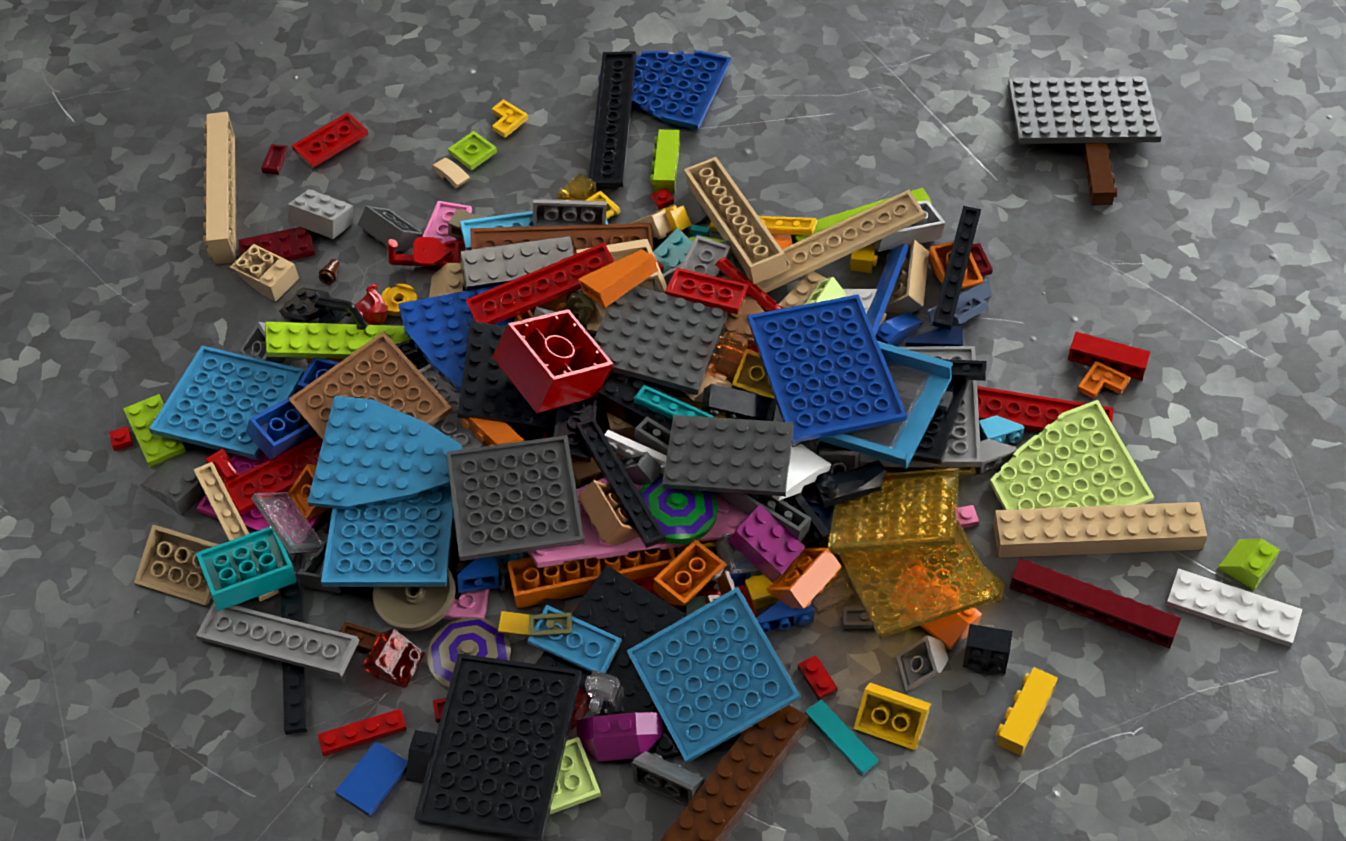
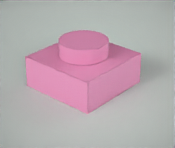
[953,505,979,529]

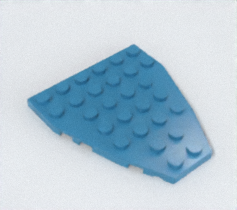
[308,396,463,510]

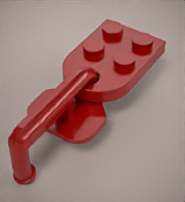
[387,237,466,267]

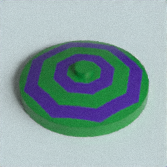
[639,475,718,544]

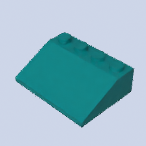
[196,525,297,611]

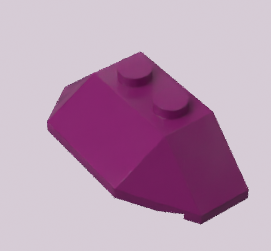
[576,712,663,762]

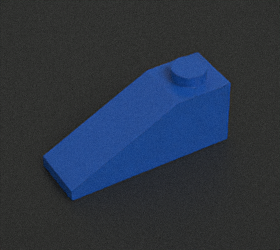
[876,312,923,346]

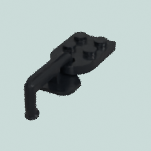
[279,287,368,330]

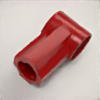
[205,449,239,483]

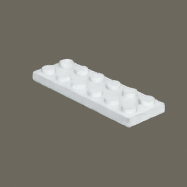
[1166,568,1302,647]

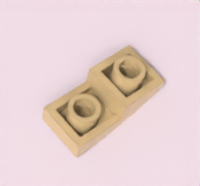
[432,158,470,189]

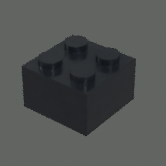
[963,624,1013,674]

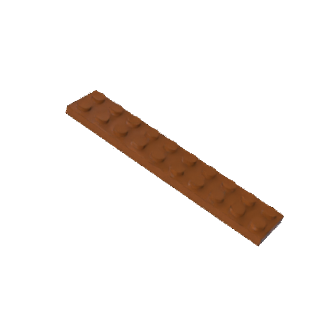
[470,223,653,255]

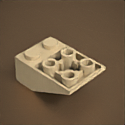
[230,244,299,302]

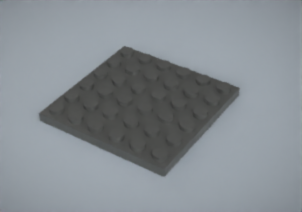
[594,286,728,395]
[447,435,584,561]

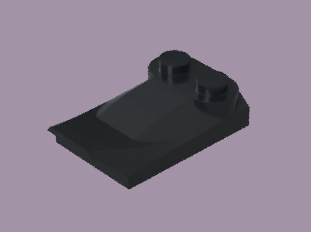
[811,460,886,508]

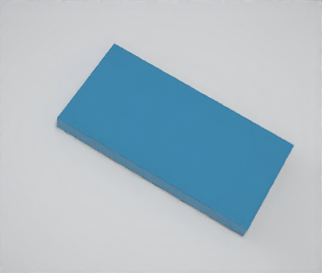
[527,605,622,678]

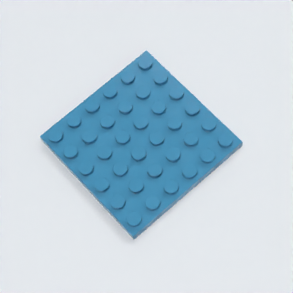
[149,346,305,460]
[321,486,454,587]
[627,587,801,763]

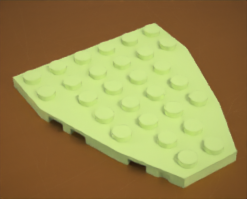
[990,400,1154,510]

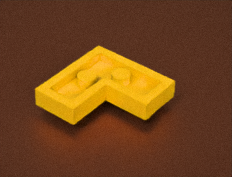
[492,99,528,138]

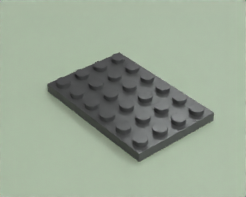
[662,415,794,497]

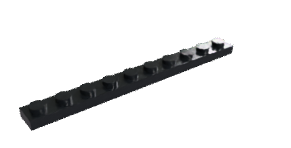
[281,549,307,735]

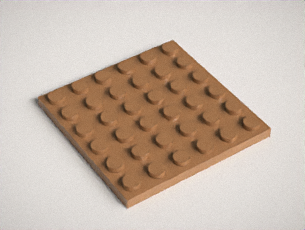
[289,331,453,441]

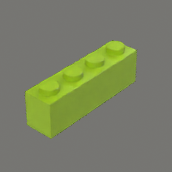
[650,129,680,193]

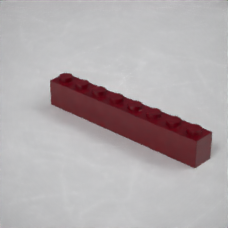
[1010,558,1181,649]

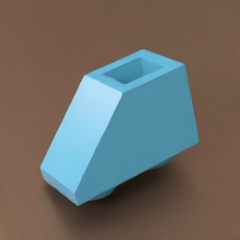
[979,416,1024,444]

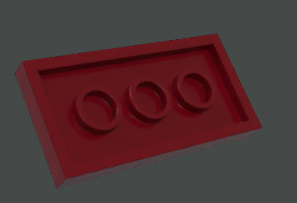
[238,227,315,261]

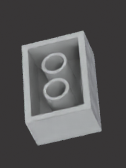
[288,189,353,239]

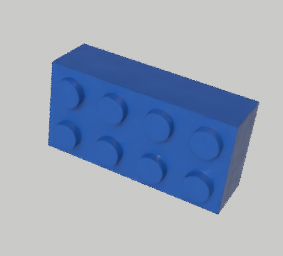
[246,396,317,460]

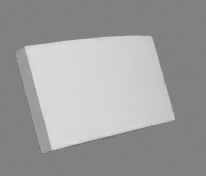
[772,444,832,501]

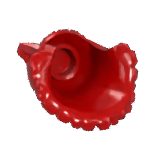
[346,284,388,325]

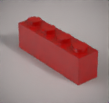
[1067,332,1151,380]

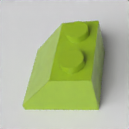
[1217,539,1280,590]

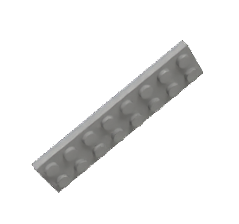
[196,602,360,677]

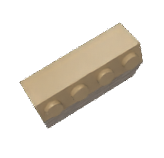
[134,525,219,606]

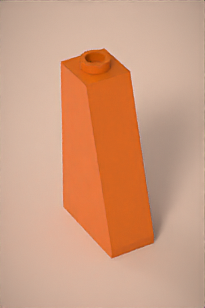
[578,249,658,308]

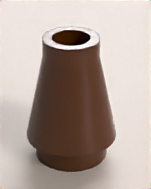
[319,259,340,285]

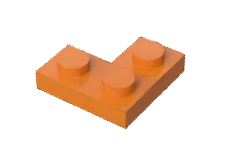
[1077,361,1131,399]

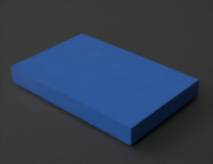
[335,742,408,816]

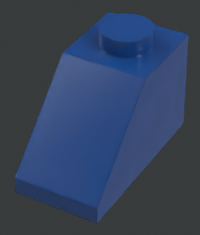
[457,558,499,593]

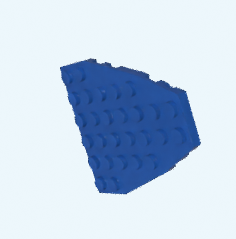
[598,50,731,130]
[398,284,515,392]

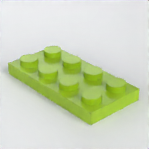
[123,394,186,467]

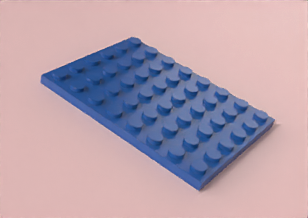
[747,294,907,443]

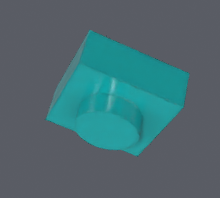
[690,224,710,237]

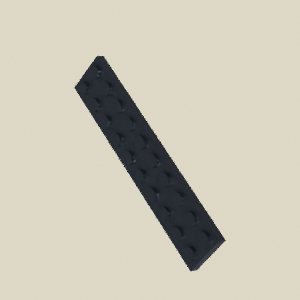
[588,51,637,188]

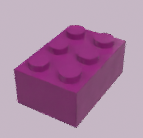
[727,505,805,582]

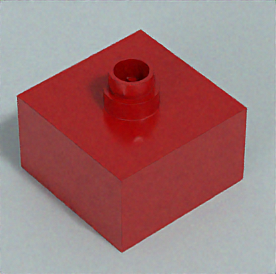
[492,309,614,413]

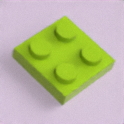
[448,131,497,171]

